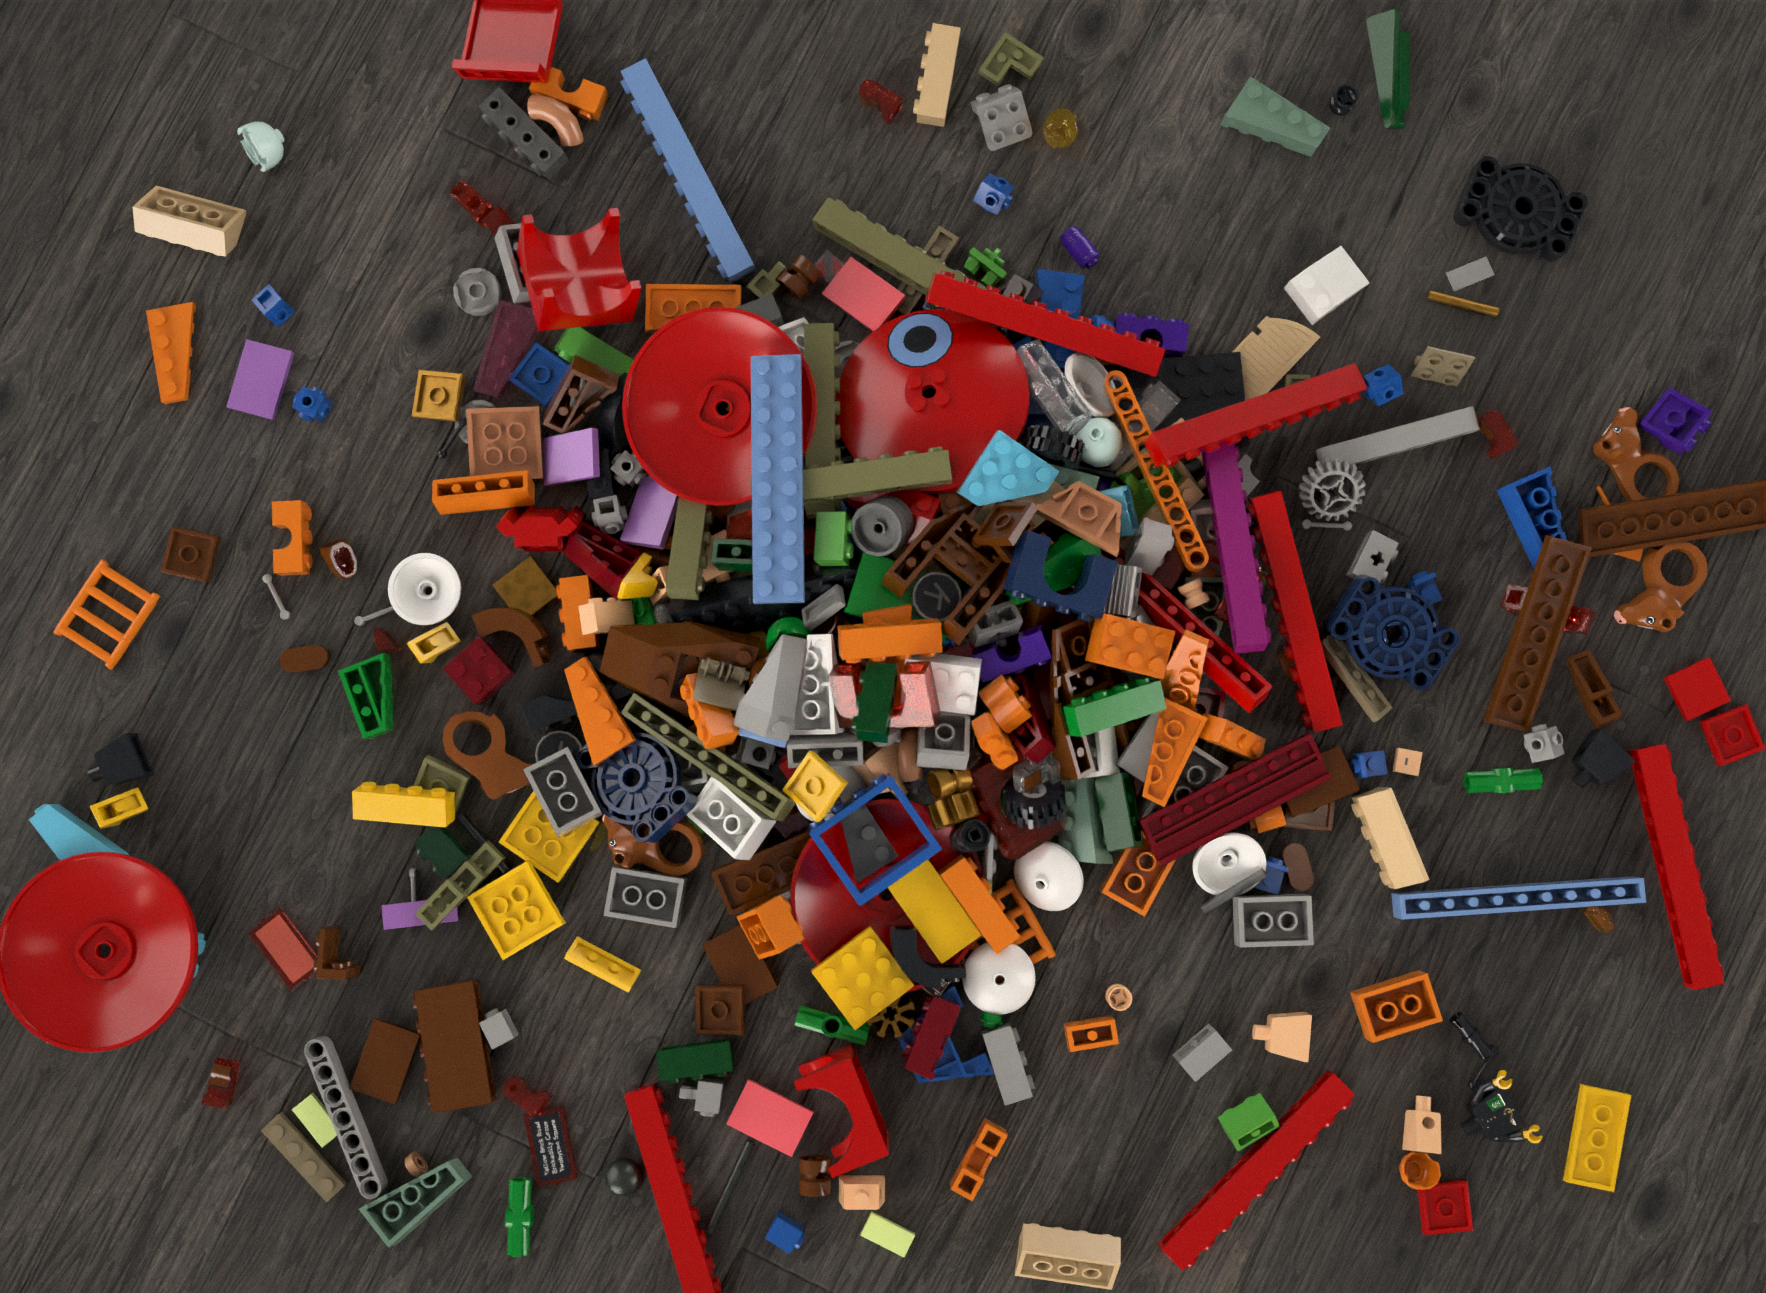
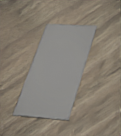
[1446,256,1495,292]

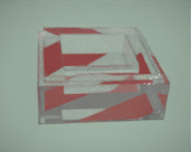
[814,250,845,283]

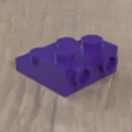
[1639,387,1712,456]

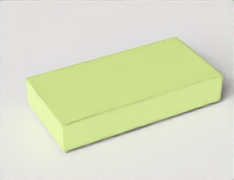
[292,1093,337,1148]
[860,1211,915,1257]

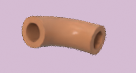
[527,95,584,146]
[897,722,924,782]

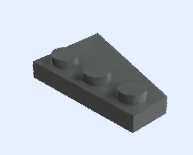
[841,798,899,884]

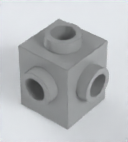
[610,450,646,488]
[592,495,628,534]
[1524,724,1565,763]

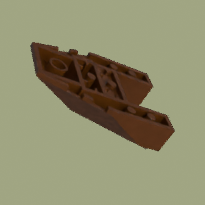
[881,500,1013,646]
[1049,619,1141,780]
[599,621,760,723]

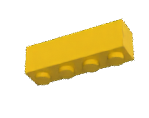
[352,782,455,827]

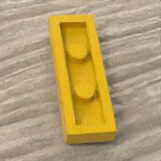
[564,936,641,993]

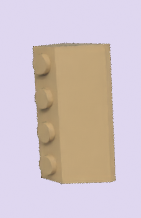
[133,186,246,257]
[1352,787,1429,889]
[1015,1223,1121,1290]

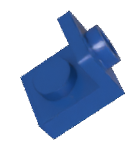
[252,284,295,327]
[1406,571,1443,604]
[1351,750,1387,778]
[1254,857,1289,895]

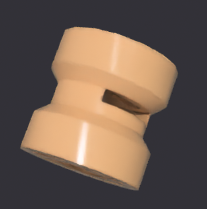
[1178,578,1210,610]
[1105,983,1132,1011]

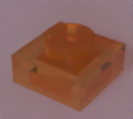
[1584,906,1615,933]

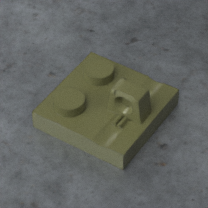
[413,754,472,815]

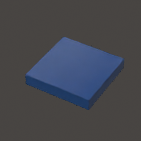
[508,341,569,408]

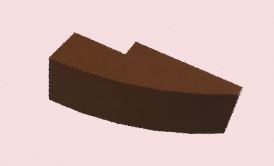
[1566,649,1623,729]

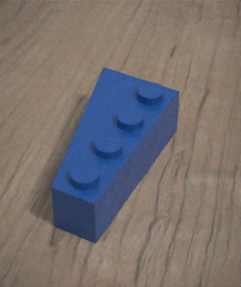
[1035,269,1085,372]
[1496,466,1567,569]

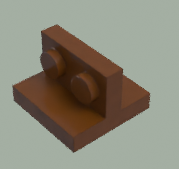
[972,502,1037,563]

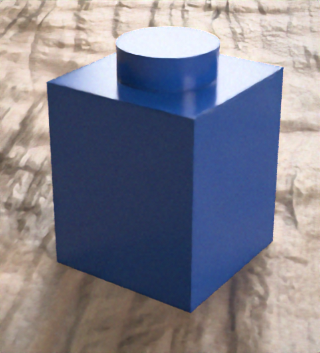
[765,1211,805,1254]

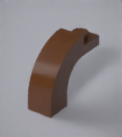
[472,606,550,668]

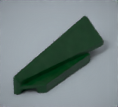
[1366,9,1410,129]

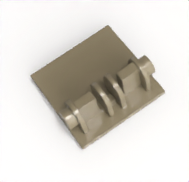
[1411,346,1475,386]
[693,657,750,711]

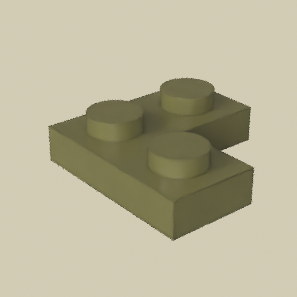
[978,32,1044,86]

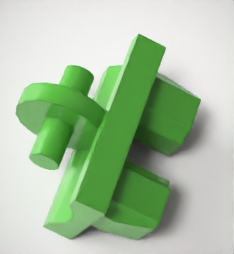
[963,247,1007,288]

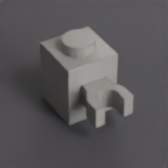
[679,1078,725,1117]

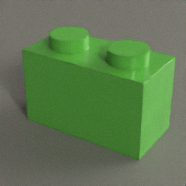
[814,512,853,566]
[1218,1093,1280,1151]

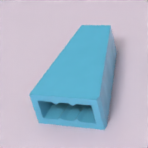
[29,803,129,860]

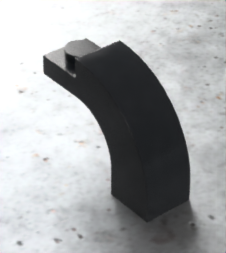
[599,372,629,450]
[889,925,966,989]

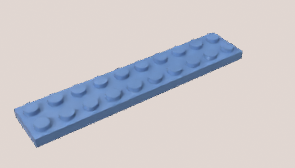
[751,354,805,604]

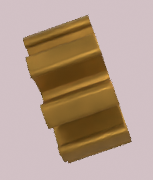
[926,790,980,831]
[867,994,914,1038]

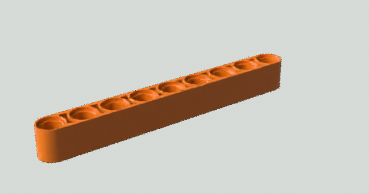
[1103,370,1209,572]

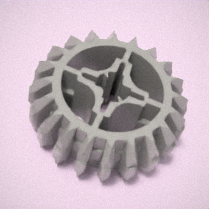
[1299,457,1366,522]

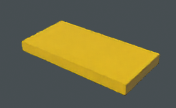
[888,860,981,964]
[1563,1084,1631,1192]

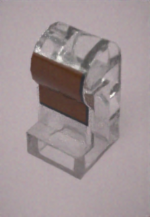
[1013,754,1061,793]

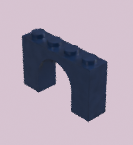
[1003,531,1118,622]

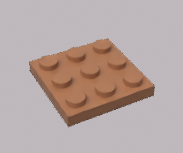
[466,406,544,479]

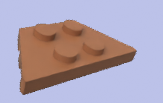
[1035,481,1122,557]

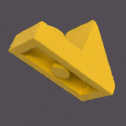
[617,553,658,599]
[407,622,461,663]
[90,787,148,829]

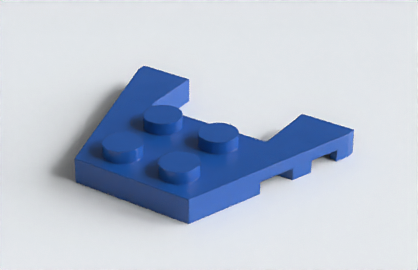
[898,985,994,1083]

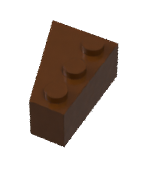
[543,355,619,434]

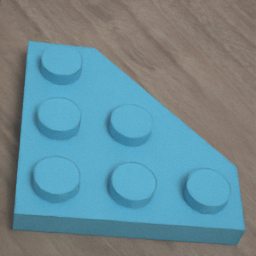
[957,430,1059,506]

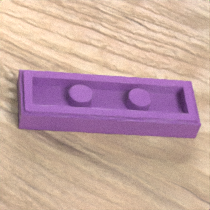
[381,900,459,930]

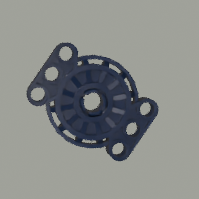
[1325,574,1460,690]
[576,715,697,844]

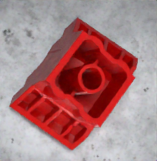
[496,505,585,552]

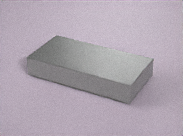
[802,584,846,631]

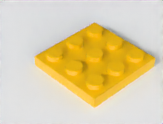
[499,791,600,883]
[467,860,566,960]
[811,926,914,1030]

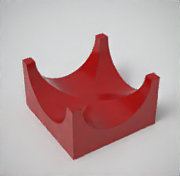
[517,208,641,331]
[794,1043,889,1178]

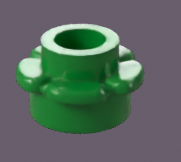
[979,1011,1003,1029]

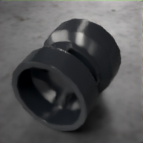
[1329,84,1359,116]

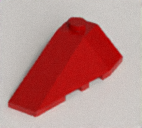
[842,489,941,547]

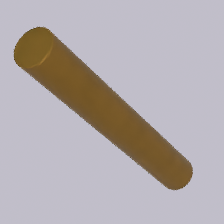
[1427,290,1499,317]

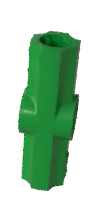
[1463,768,1543,793]
[794,1004,870,1045]
[505,1177,534,1257]

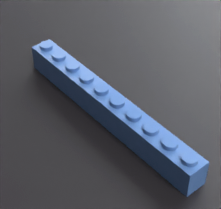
[620,58,755,284]
[1391,876,1646,920]

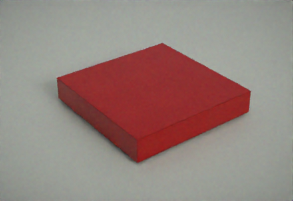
[1663,657,1731,721]
[1699,704,1766,766]
[1417,1179,1473,1235]

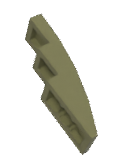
[415,841,506,931]

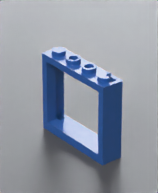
[808,773,942,906]

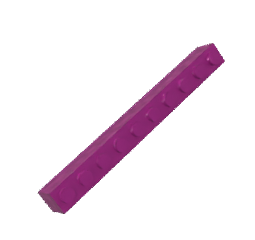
[1201,443,1271,654]

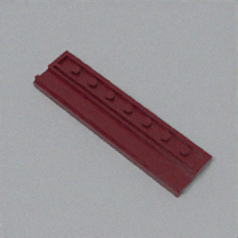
[1138,733,1331,867]

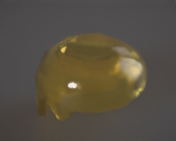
[1043,108,1079,148]

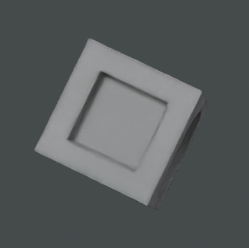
[735,737,776,770]
[479,1008,519,1049]

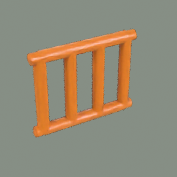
[53,559,161,670]
[970,878,1056,984]

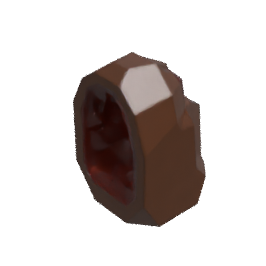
[319,539,357,580]

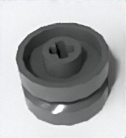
[851,495,914,557]

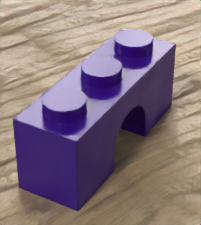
[1115,313,1189,357]
[972,624,1052,683]

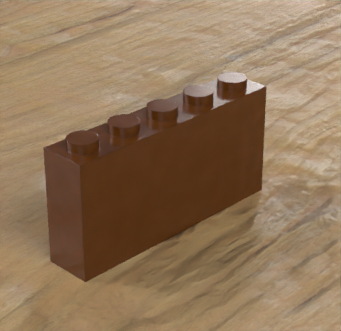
[412,978,496,1113]

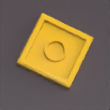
[782,751,848,822]

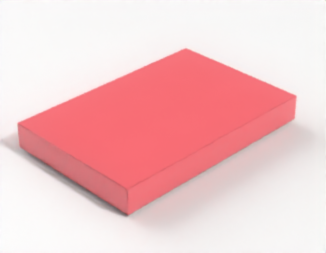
[822,257,906,332]
[727,1079,814,1157]

